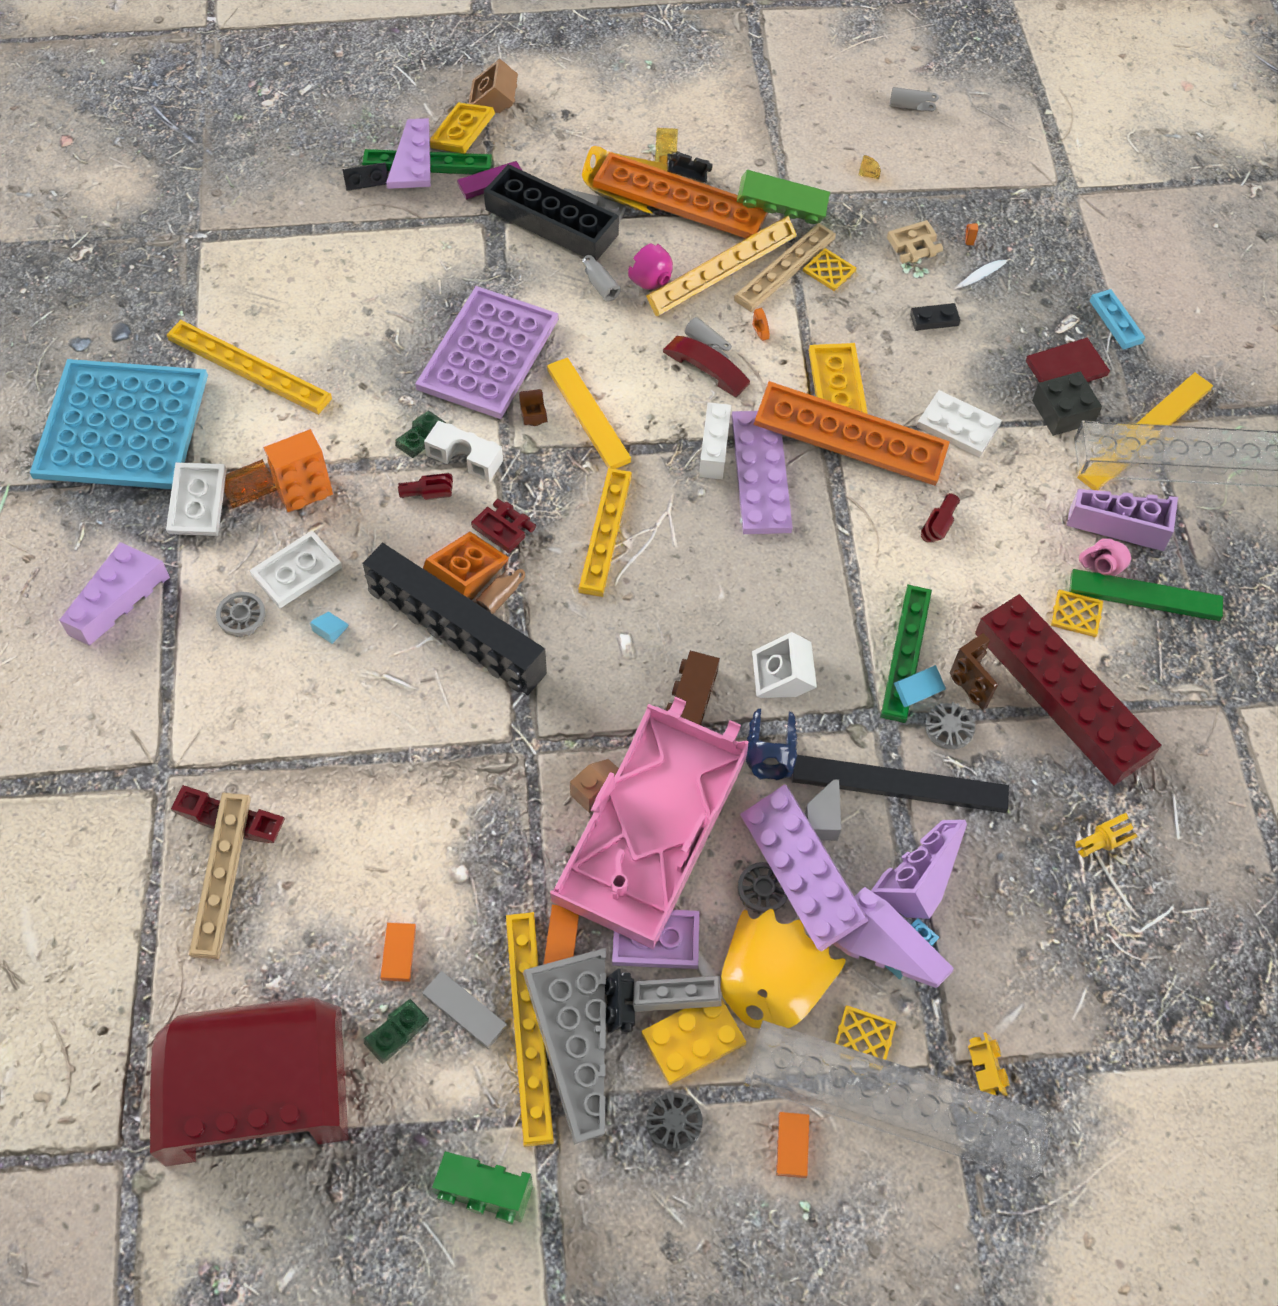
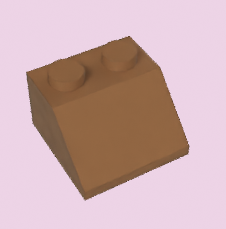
[468,59,518,113]

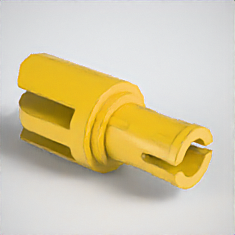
[1075,813,1138,857]

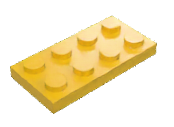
[809,343,868,414]

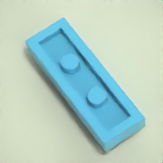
[1090,289,1145,350]

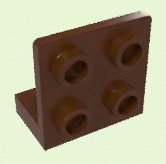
[949,633,998,710]

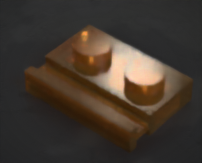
[224,459,277,509]

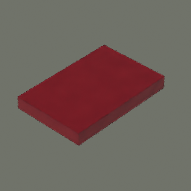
[1026,337,1110,383]

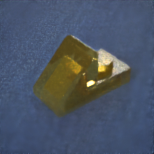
[655,128,678,164]

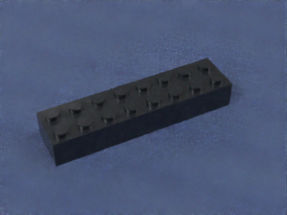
[362,542,547,695]

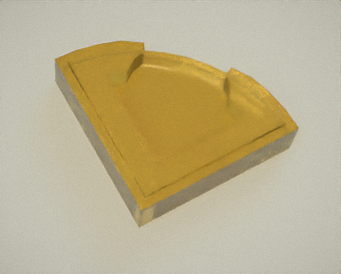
[859,155,881,179]

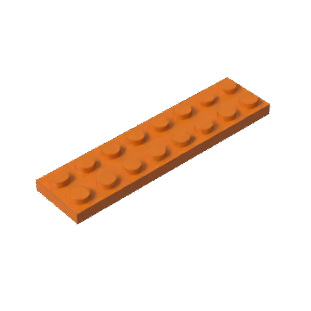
[593,152,768,238]
[753,381,950,486]

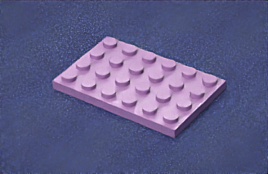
[415,286,559,419]

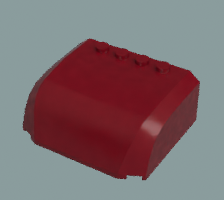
[150,997,349,1167]

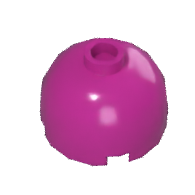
[628,243,673,290]

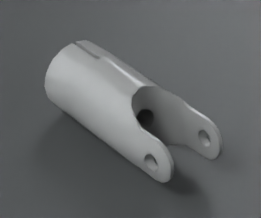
[889,87,939,111]
[583,255,621,301]
[685,317,732,359]

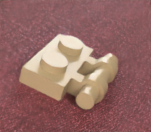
[887,220,943,264]

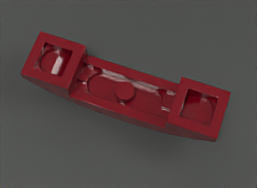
[663,336,750,398]
[171,785,285,843]

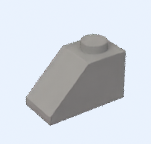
[805,780,841,841]

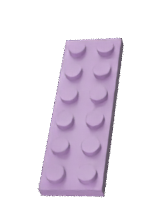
[732,411,793,534]
[740,784,869,951]

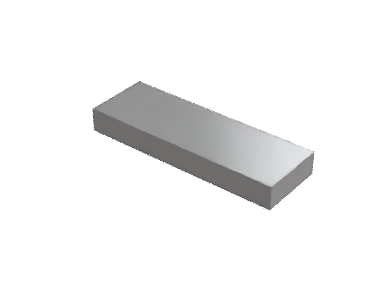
[422,971,507,1049]
[633,976,721,1012]

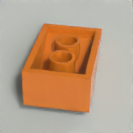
[423,532,509,600]

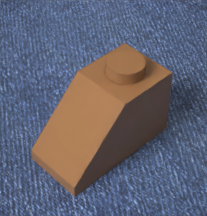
[570,759,619,813]

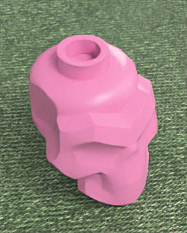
[1079,539,1131,576]

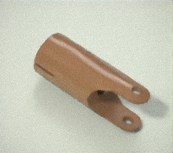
[474,568,525,614]

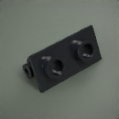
[667,151,713,183]
[342,162,388,191]
[605,969,635,1034]

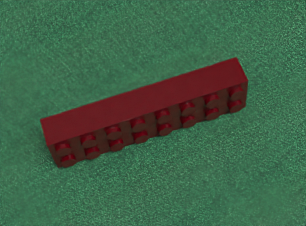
[975,594,1162,786]

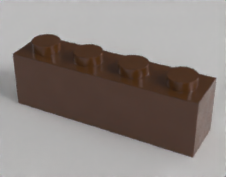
[666,650,720,725]

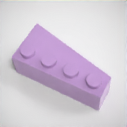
[1067,489,1178,551]
[59,542,170,646]

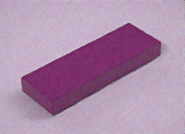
[457,161,522,200]

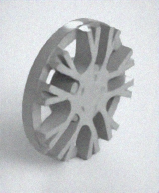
[216,592,265,637]
[925,702,975,749]

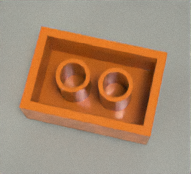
[263,429,333,512]

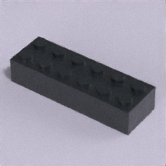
[484,164,619,261]

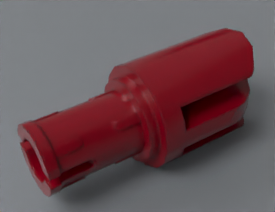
[398,473,453,500]
[921,493,960,543]

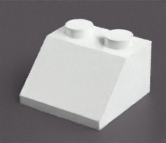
[752,632,817,698]

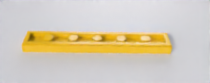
[547,357,631,469]
[578,468,632,597]

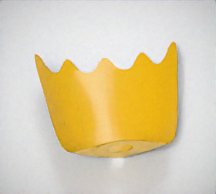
[582,146,671,213]
[720,909,846,1030]

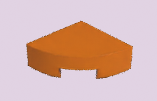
[965,223,978,246]
[752,307,770,341]

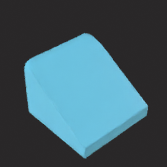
[310,612,349,644]

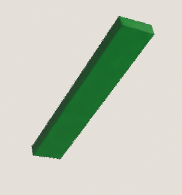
[362,149,492,175]
[1069,569,1223,621]
[880,584,932,724]

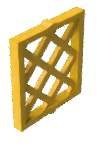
[803,248,857,291]
[1051,589,1103,637]
[833,1005,896,1068]

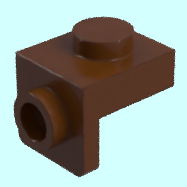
[519,389,548,426]

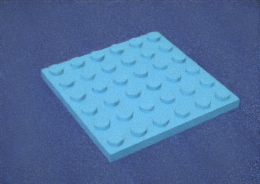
[30,359,208,489]

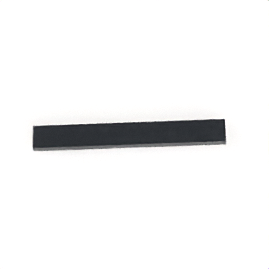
[792,755,1009,813]

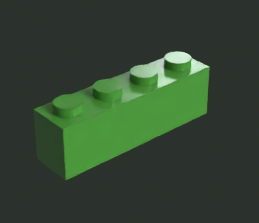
[737,170,830,224]

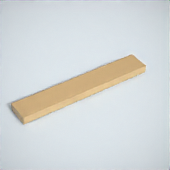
[734,223,836,312]
[189,793,251,960]

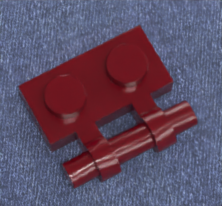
[471,499,536,553]

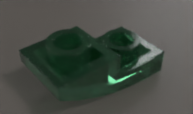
[395,410,446,458]
[364,998,429,1064]

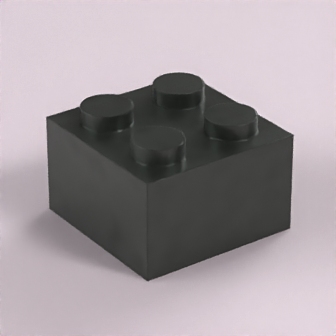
[1032,371,1102,436]

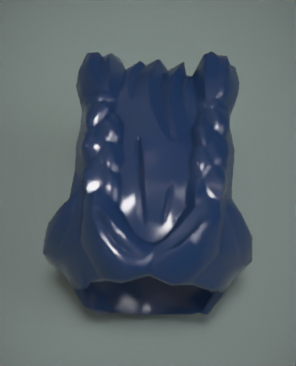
[746,708,798,781]

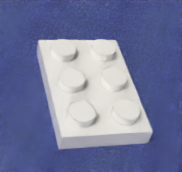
[916,390,1002,458]
[166,463,227,536]
[249,530,342,609]

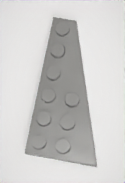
[523,948,606,1145]

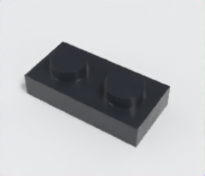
[910,303,961,331]

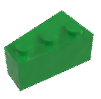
[432,1151,533,1224]

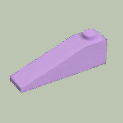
[871,820,967,919]
[833,887,954,988]

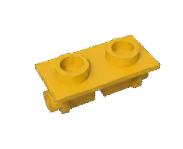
[968,1032,1010,1099]

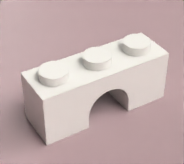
[699,402,731,480]
[424,421,503,482]

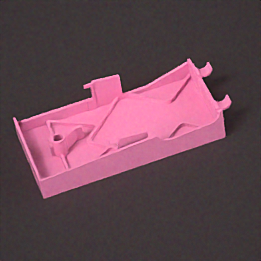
[550,697,749,950]

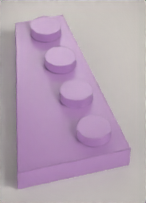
[386,118,431,189]

